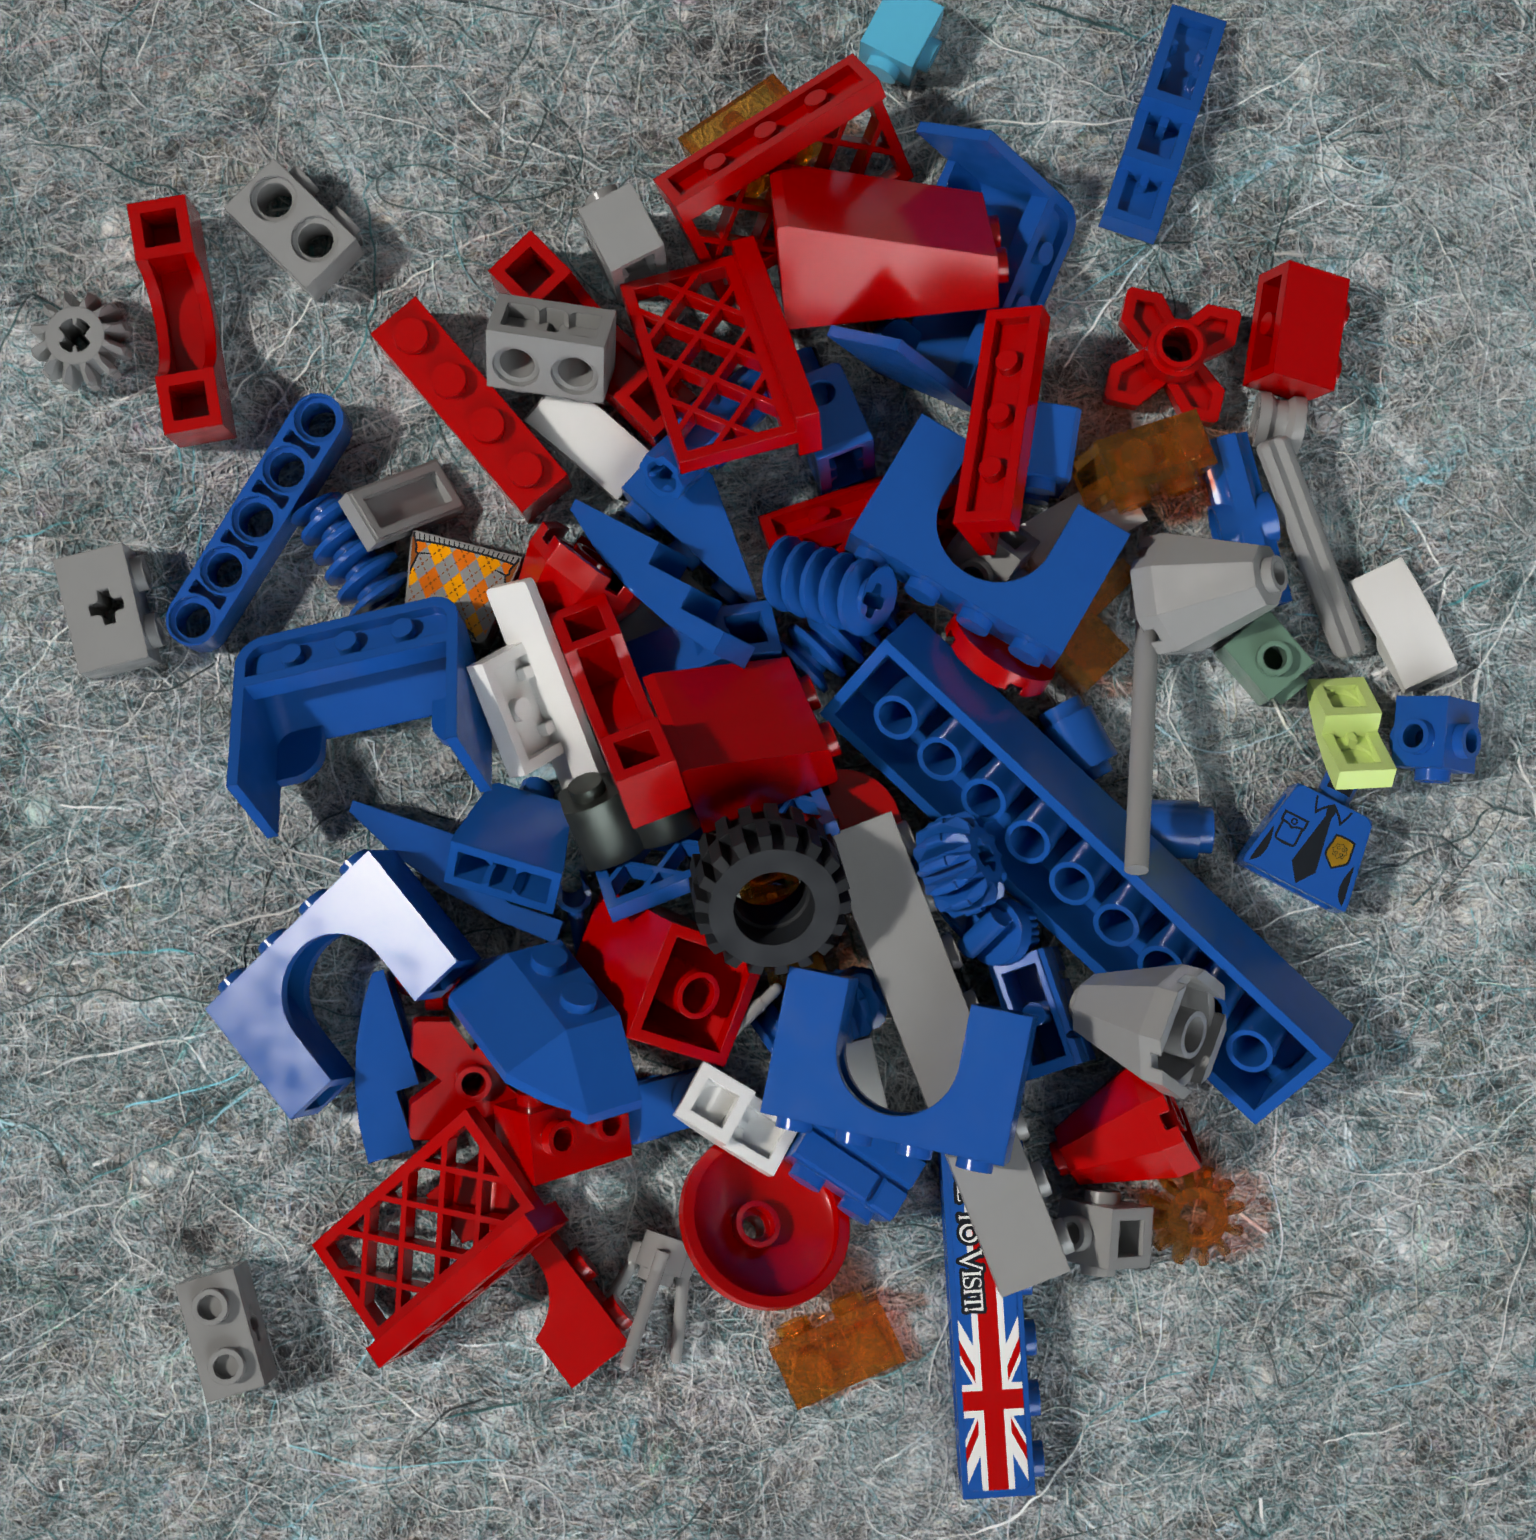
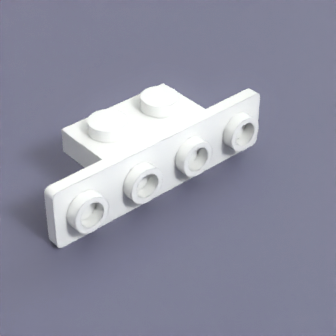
[466,577,608,790]

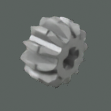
[31,292,133,392]

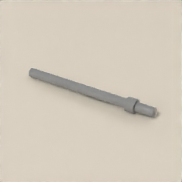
[1124,549,1159,875]

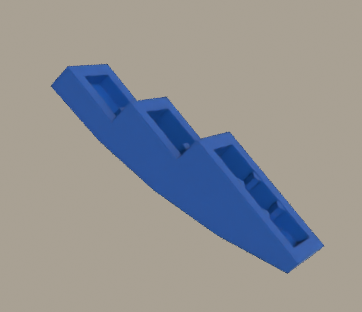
[1098,4,1227,244]
[570,499,756,669]
[349,800,567,942]

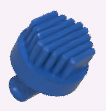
[957,897,1040,966]

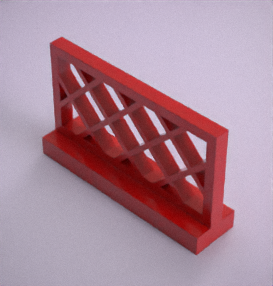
[653,53,914,299]
[620,235,823,474]
[312,1106,569,1368]

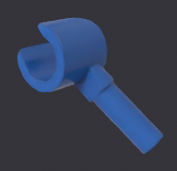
[557,870,592,956]

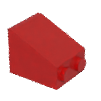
[642,657,842,833]
[575,892,760,1067]

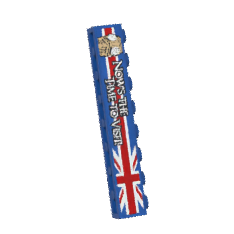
[937,1108,1045,1500]

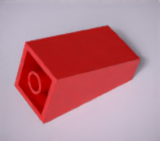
[769,163,1009,330]

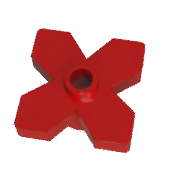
[1102,287,1241,427]
[408,1016,517,1140]

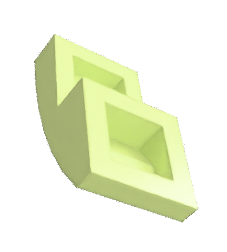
[1306,677,1397,790]

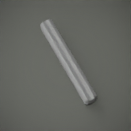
[1256,435,1366,659]

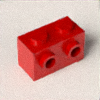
[1243,260,1350,401]
[493,1090,632,1186]

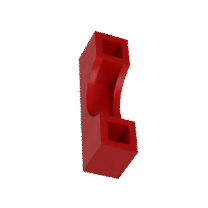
[126,194,237,448]
[488,230,697,447]
[370,296,572,524]
[548,593,691,829]
[426,1153,634,1389]

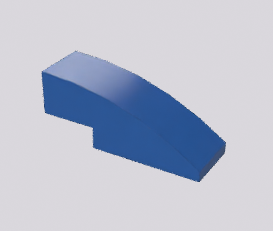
[355,969,427,1164]

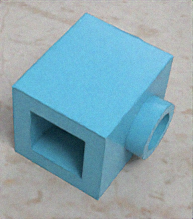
[859,0,944,86]

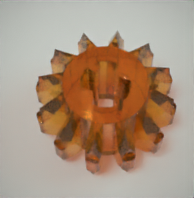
[1143,1165,1245,1266]

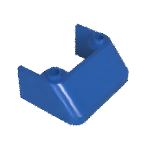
[827,121,1076,412]
[226,597,492,838]

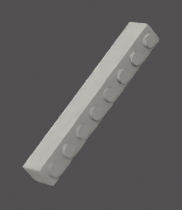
[832,811,1075,1298]

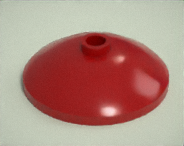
[679,1144,850,1311]

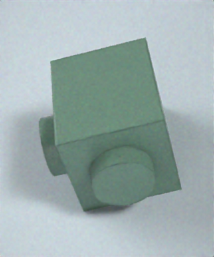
[1214,611,1314,706]

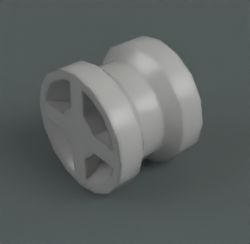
[1248,391,1308,455]

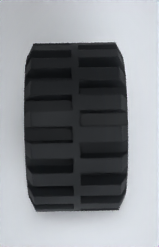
[689,803,851,975]

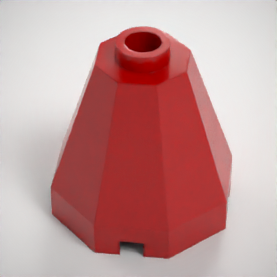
[518,521,642,651]
[1049,1067,1203,1185]

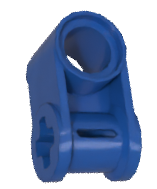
[628,1067,699,1145]

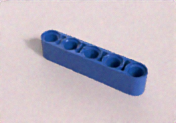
[166,393,353,653]

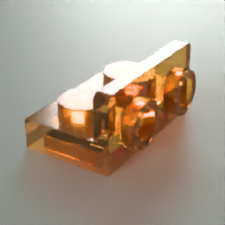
[768,1289,906,1410]

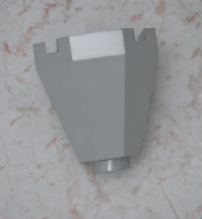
[1130,533,1288,655]
[1069,964,1226,1100]

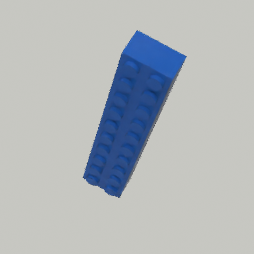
[819,612,1353,1125]

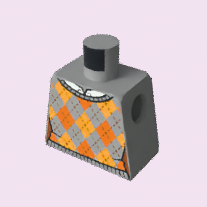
[405,530,524,651]

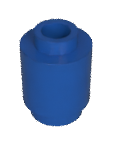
[1038,695,1118,781]
[1150,799,1215,859]

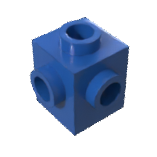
[1389,696,1481,784]

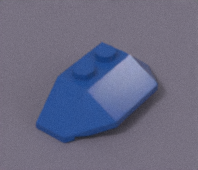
[448,939,642,1125]

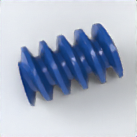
[290,492,408,616]
[762,535,897,636]
[780,602,901,693]

